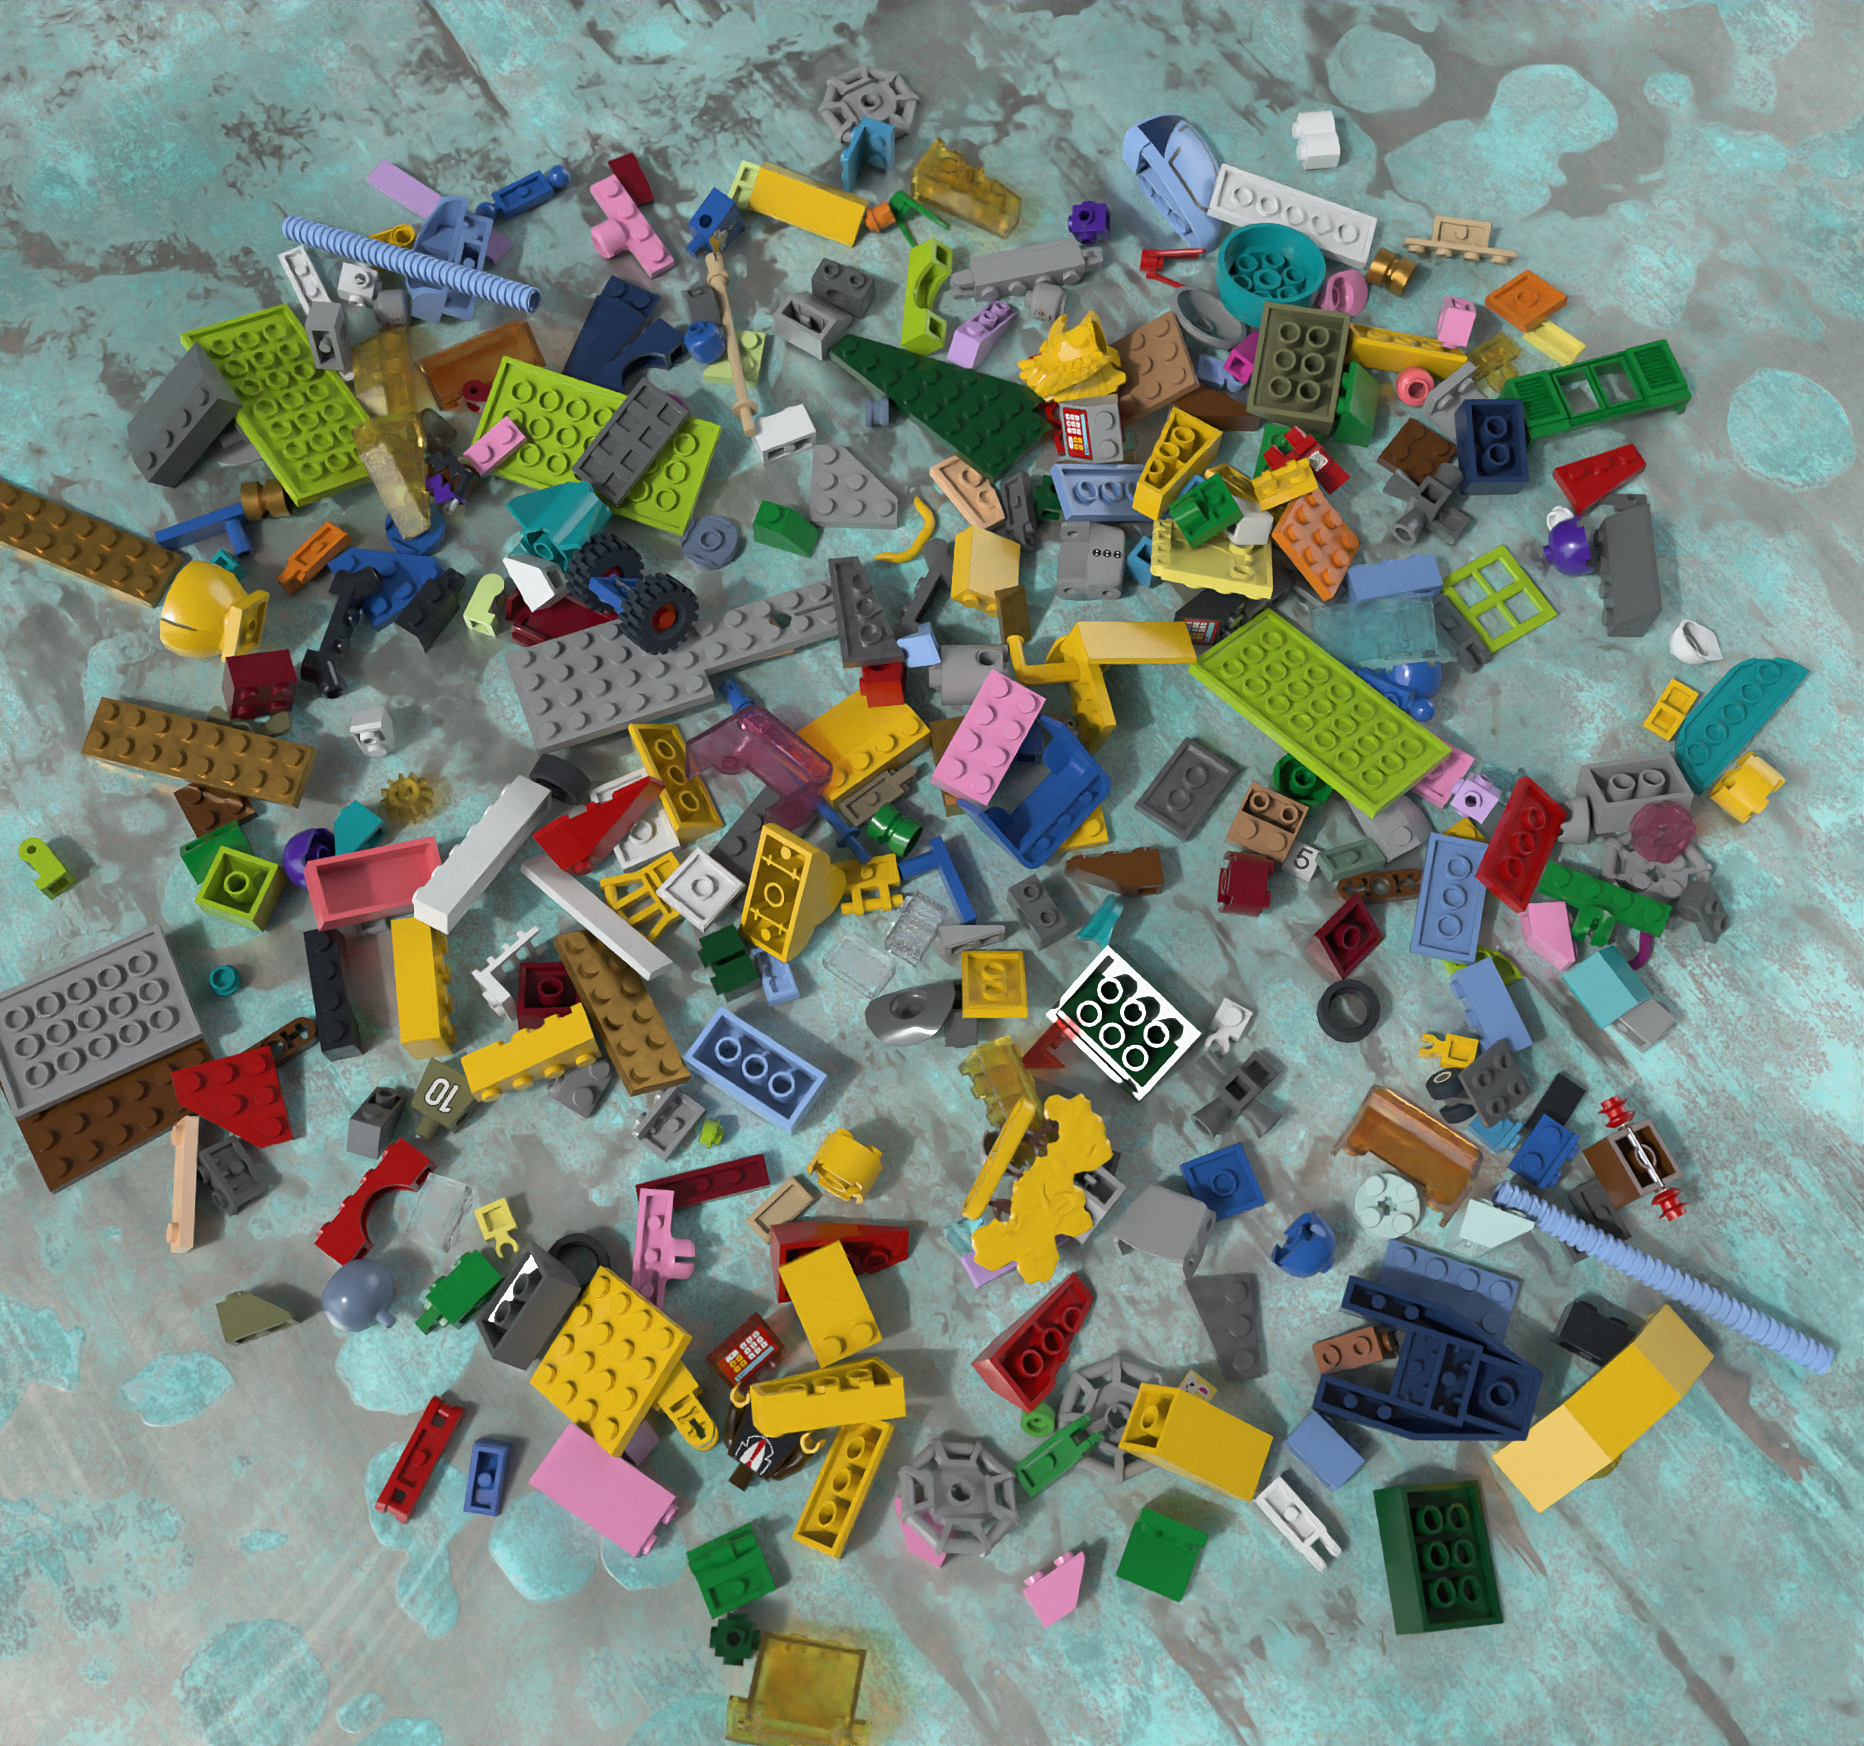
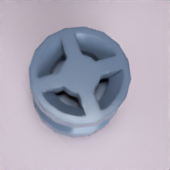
[865,398,889,427]

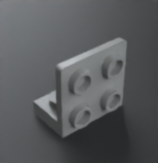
[1421,361,1486,445]

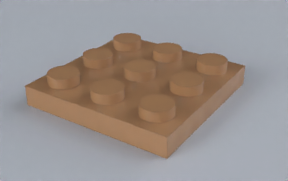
[1109,310,1200,427]

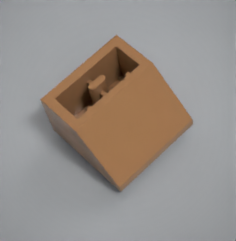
[1225,782,1309,868]

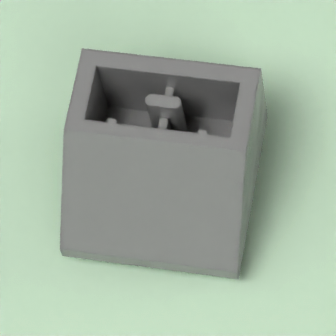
[773,291,853,360]
[1073,1166,1127,1245]

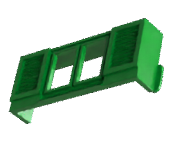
[1496,339,1692,453]

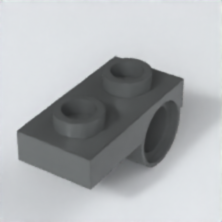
[1674,881,1729,944]

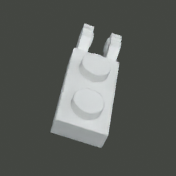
[1253,1475,1343,1573]

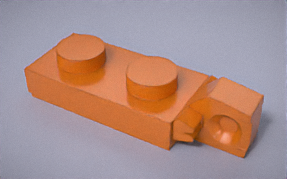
[276,521,352,595]

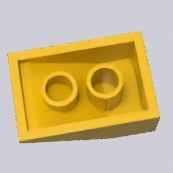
[778,1240,883,1369]

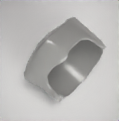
[1556,795,1591,845]

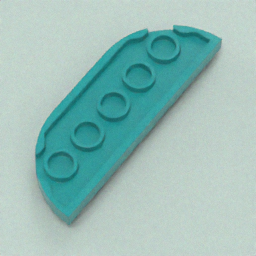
[1675,657,1810,796]

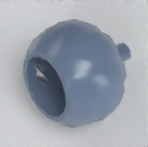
[322,1259,397,1332]

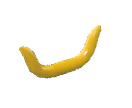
[874,496,935,564]

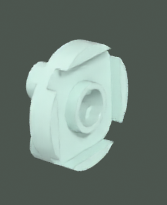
[1352,1174,1420,1241]

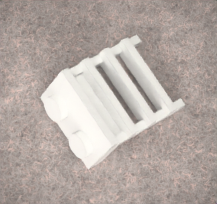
[471,926,549,1022]

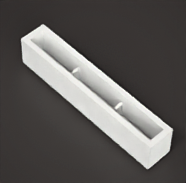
[412,775,552,935]

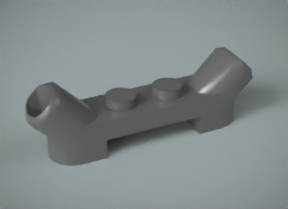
[890,538,954,643]

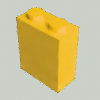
[950,525,1021,618]

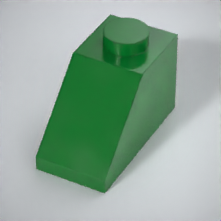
[753,500,820,558]

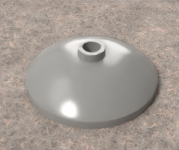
[1169,286,1247,349]

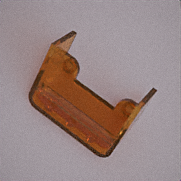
[413,319,547,411]
[1330,1084,1484,1228]

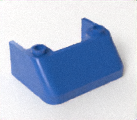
[956,713,1111,869]

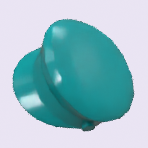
[1076,894,1124,952]

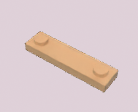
[166,1116,199,1253]

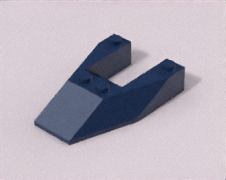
[1311,1275,1544,1441]

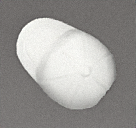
[1669,619,1723,665]

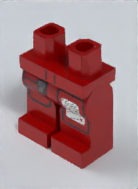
[1262,426,1351,499]

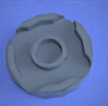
[680,514,740,571]

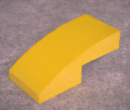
[1642,678,1699,742]

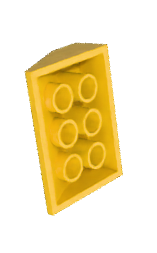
[781,689,931,812]

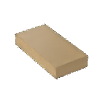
[745,1176,816,1246]

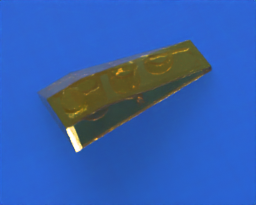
[350,412,431,541]

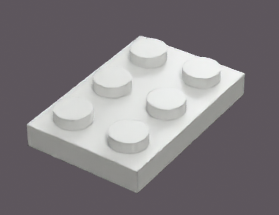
[588,767,681,874]

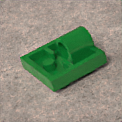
[1167,472,1244,549]

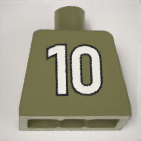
[411,1057,483,1142]

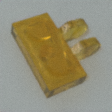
[1465,332,1520,393]

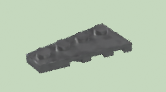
[828,556,904,669]

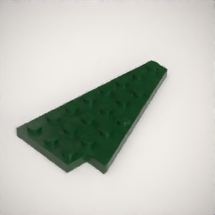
[828,333,1053,485]

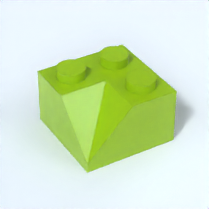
[194,845,289,933]

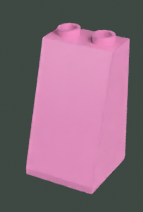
[528,1422,679,1558]

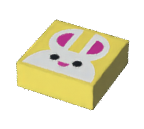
[1177,1369,1218,1403]

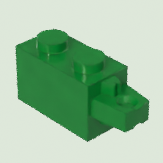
[414,1249,505,1335]

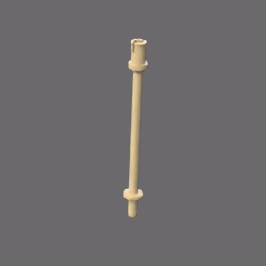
[705,252,758,437]

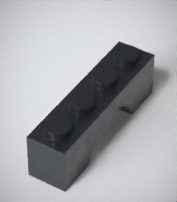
[303,928,363,1062]

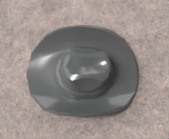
[865,982,955,1047]

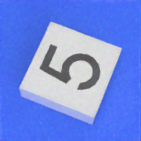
[1281,840,1321,882]

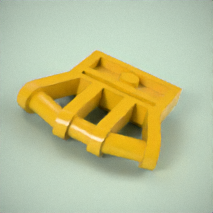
[600,851,684,946]

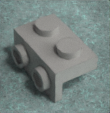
[546,1051,616,1119]
[632,1086,707,1163]

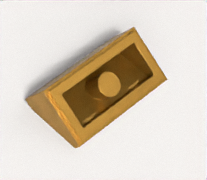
[994,584,1031,651]

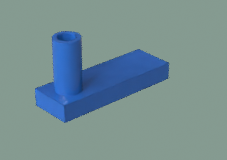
[154,502,254,558]
[897,836,977,925]

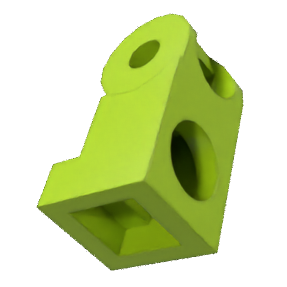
[18,837,77,901]

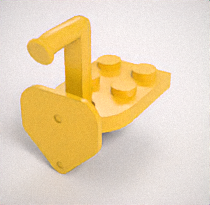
[1007,634,1117,753]

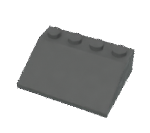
[127,343,243,488]

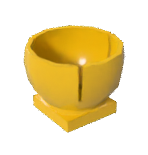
[160,560,270,663]

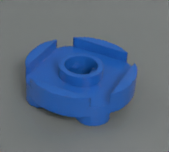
[385,500,446,557]

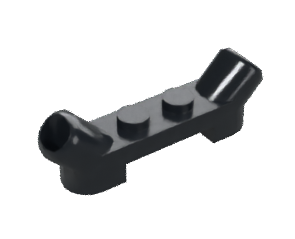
[300,565,385,699]

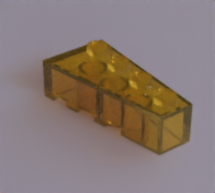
[910,137,1022,240]

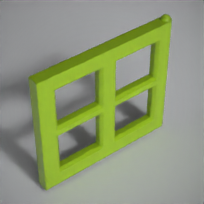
[1440,545,1558,655]

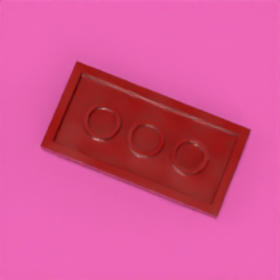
[1474,776,1568,913]

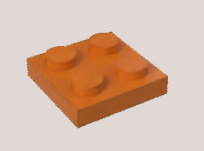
[1485,269,1568,333]

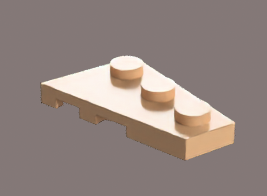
[929,455,1005,531]

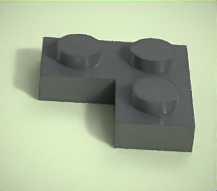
[1555,1178,1632,1265]

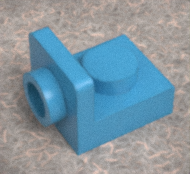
[1466,1115,1524,1155]

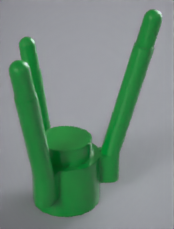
[888,190,950,248]

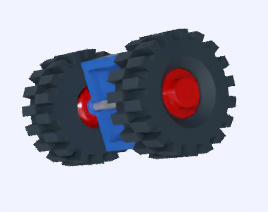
[565,533,699,655]

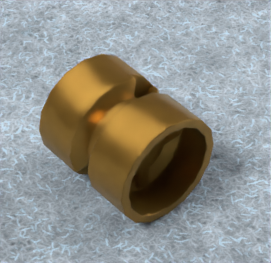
[1365,247,1418,297]
[240,478,293,521]

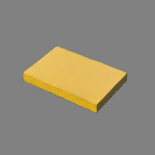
[961,951,1028,1018]

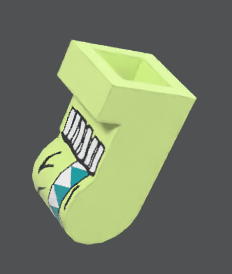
[463,573,509,636]

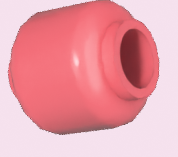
[1395,366,1435,407]

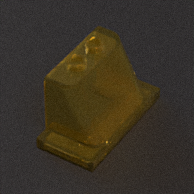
[725,1631,872,1746]

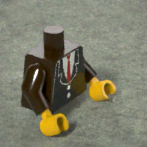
[724,1382,826,1492]

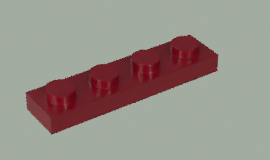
[635,1153,771,1212]

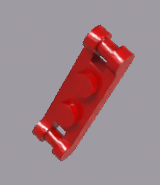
[375,1395,466,1525]

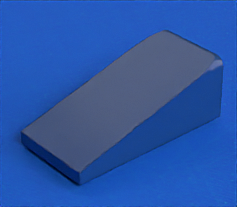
[463,1438,512,1517]

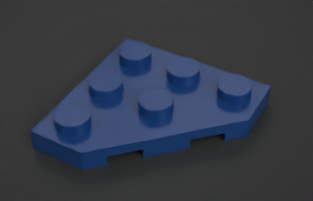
[327,548,445,632]

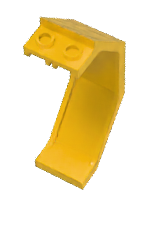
[1491,1303,1715,1513]

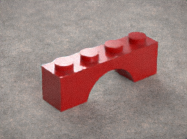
[314,1137,437,1266]

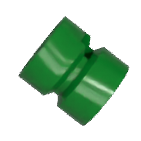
[866,802,924,858]

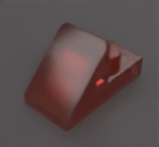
[1014,1017,1069,1070]

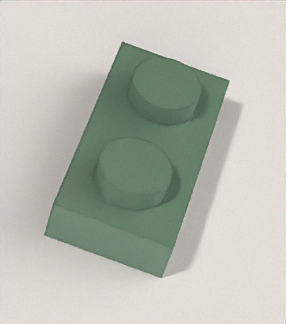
[1315,837,1386,883]

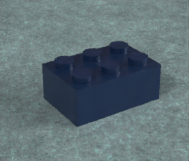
[1454,399,1529,495]

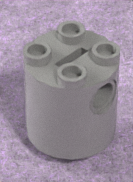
[929,644,1009,705]

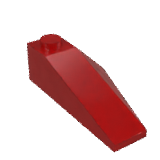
[532,775,666,876]
[770,1222,909,1303]
[970,1272,1094,1413]

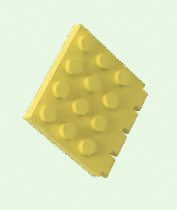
[1150,518,1273,600]

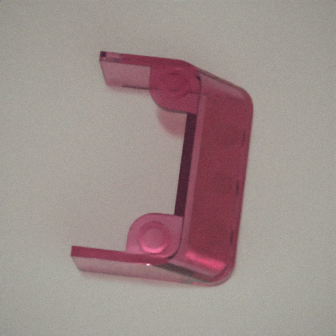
[685,705,833,832]

